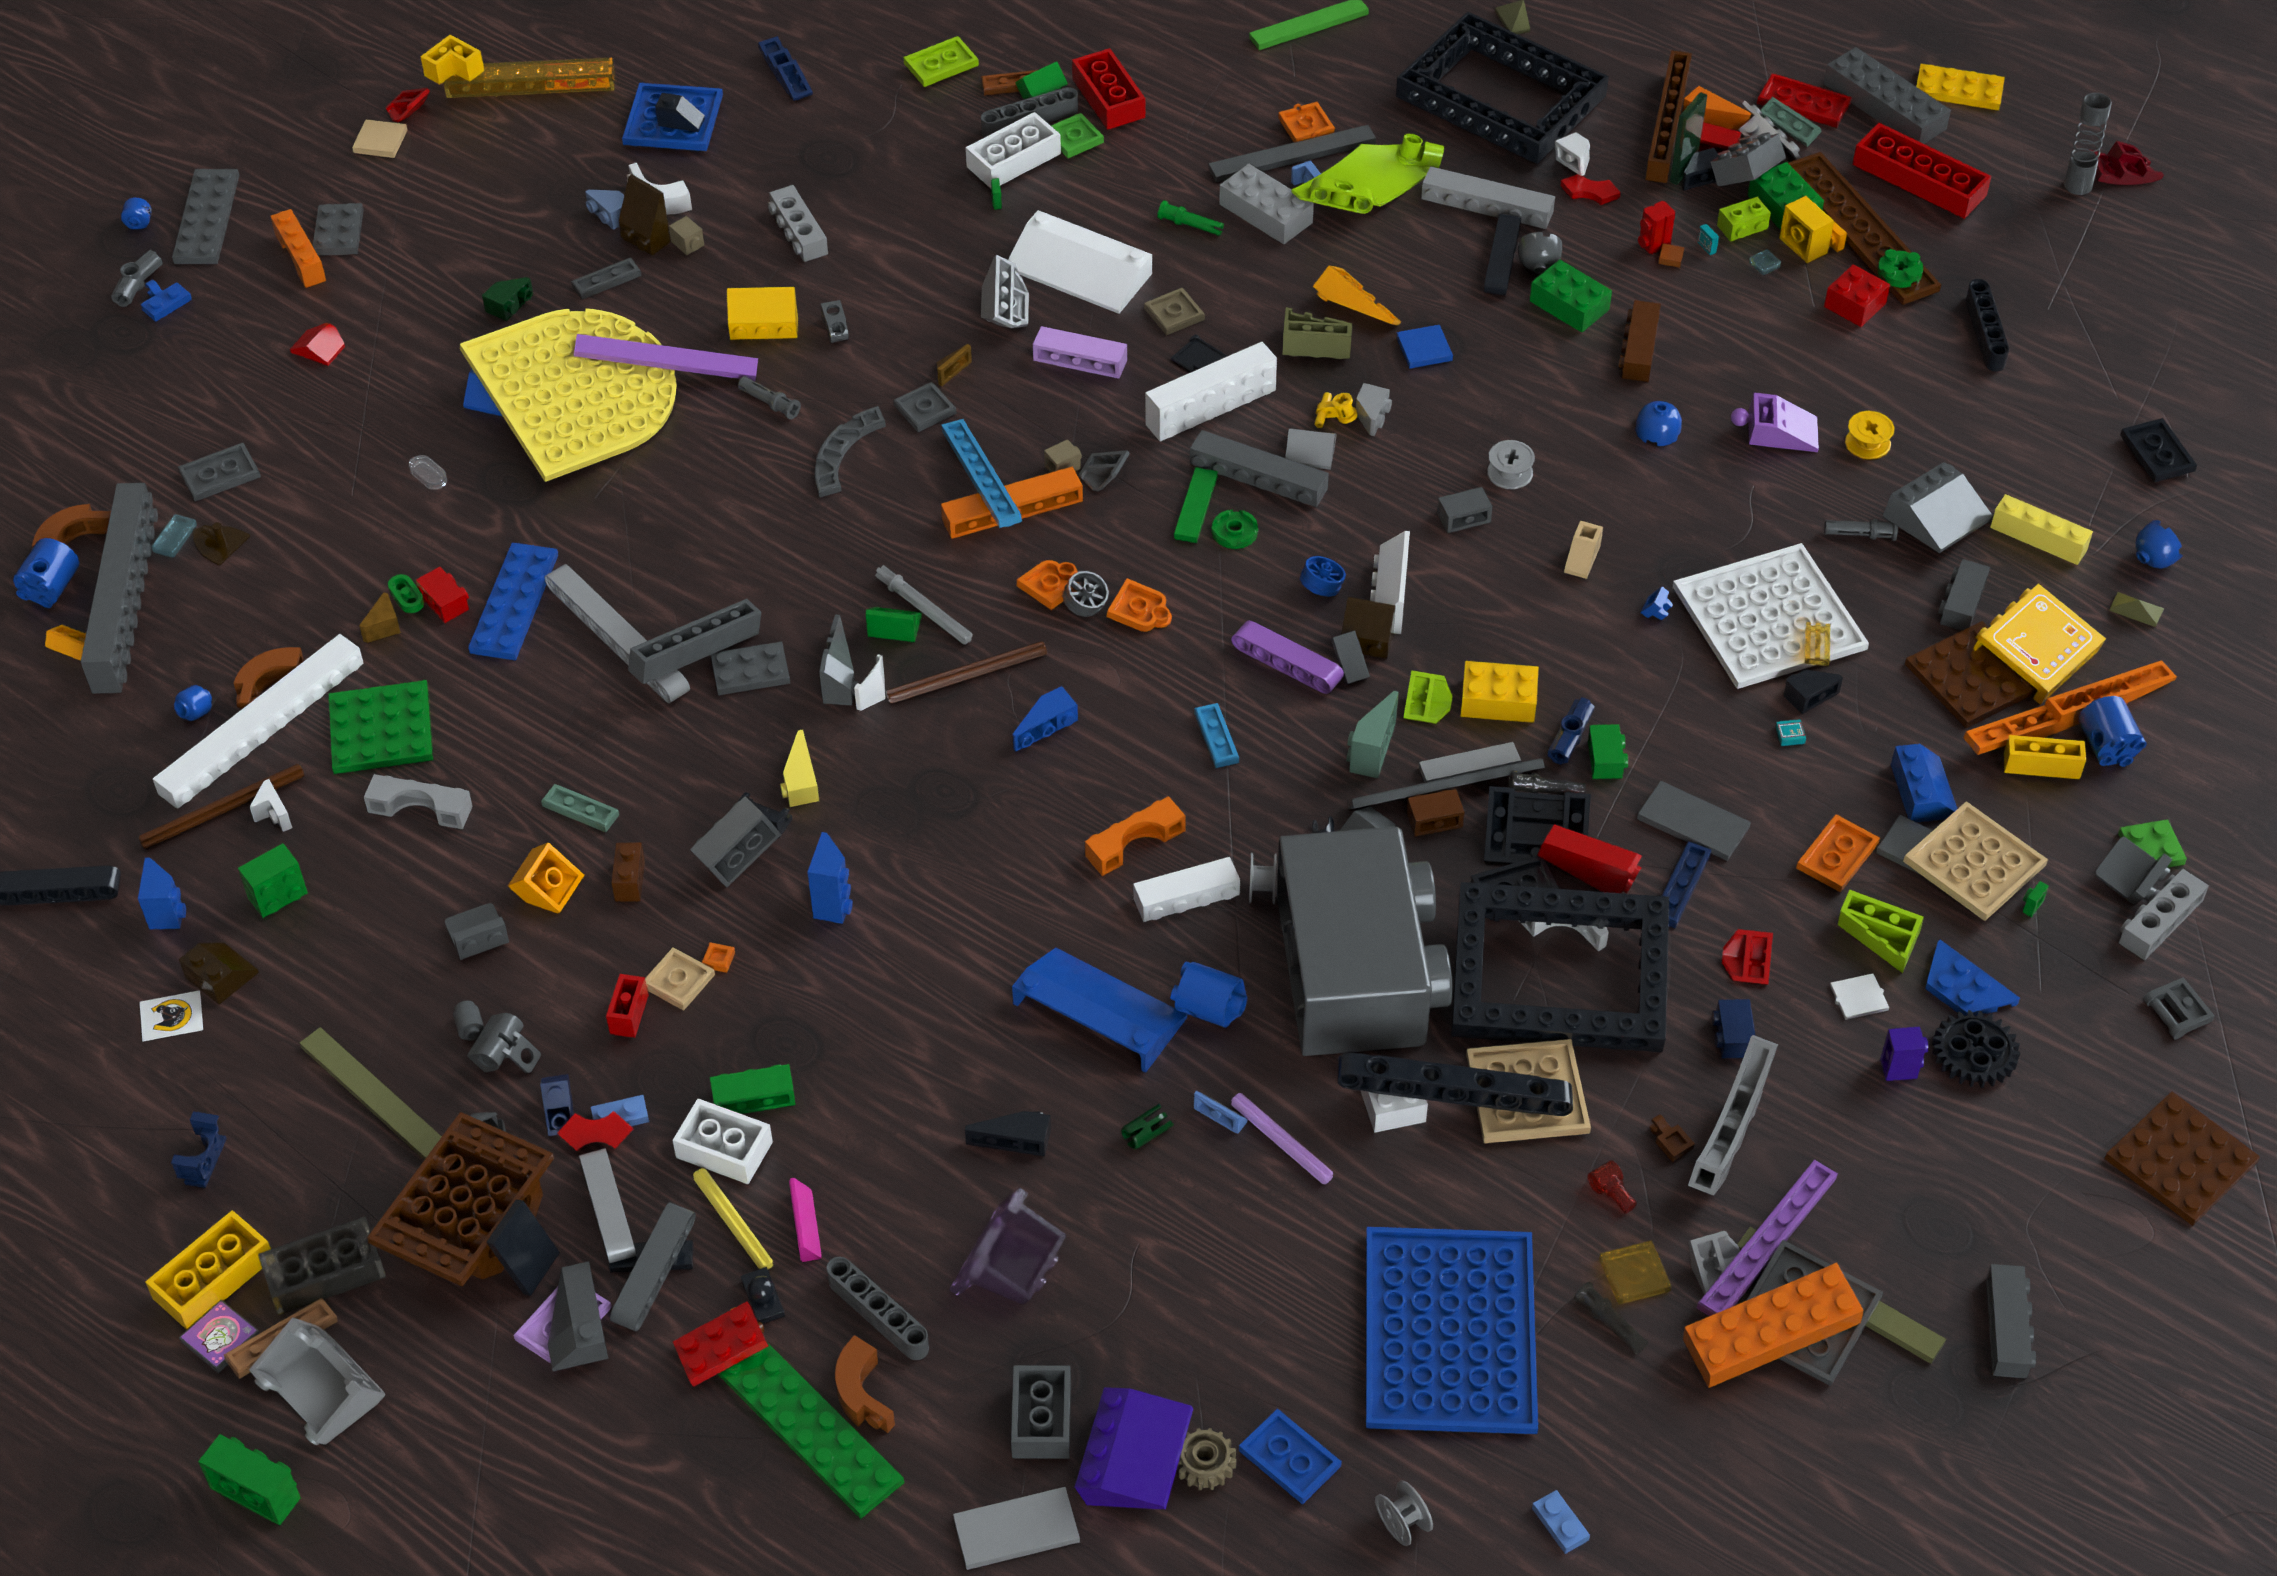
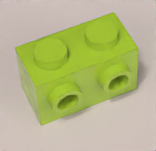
[1717,197,1771,242]

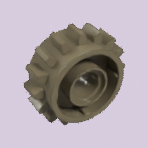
[1177,1428,1236,1490]

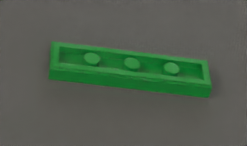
[1174,467,1218,543]

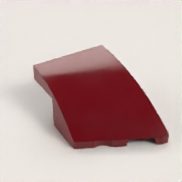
[2088,140,2164,185]

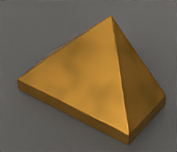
[937,344,972,386]

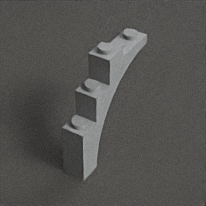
[1688,1035,1778,1196]

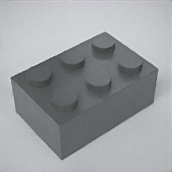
[1711,132,1786,186]
[690,796,782,887]
[1011,1365,1071,1459]

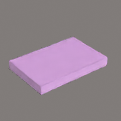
[514,1287,612,1363]

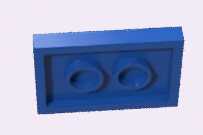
[1239,1408,1341,1505]

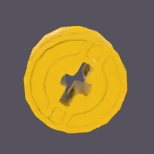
[1845,411,1895,460]

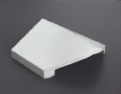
[854,655,885,711]

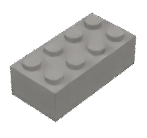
[1219,164,1314,244]

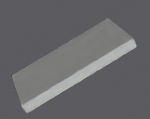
[953,1487,1080,1570]

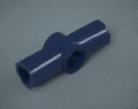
[1548,697,1595,765]

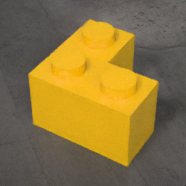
[420,35,484,85]

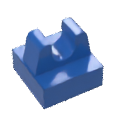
[1641,587,1673,620]

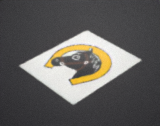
[140,990,203,1042]

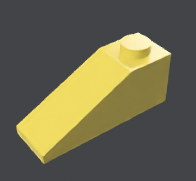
[780,730,819,807]

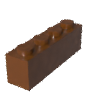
[1619,300,1661,382]

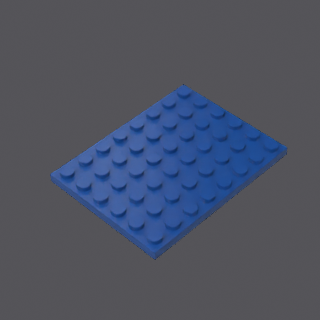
[1366,1227,1538,1434]

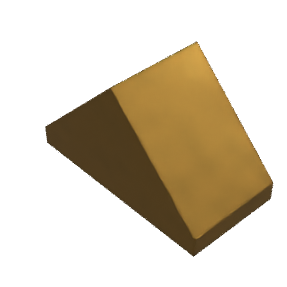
[359,592,401,643]

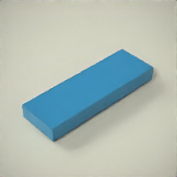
[1194,703,1239,768]

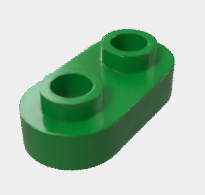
[388,574,424,613]

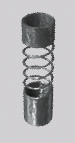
[2064,93,2112,195]

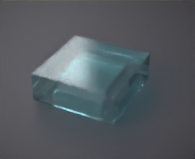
[1749,249,1781,275]

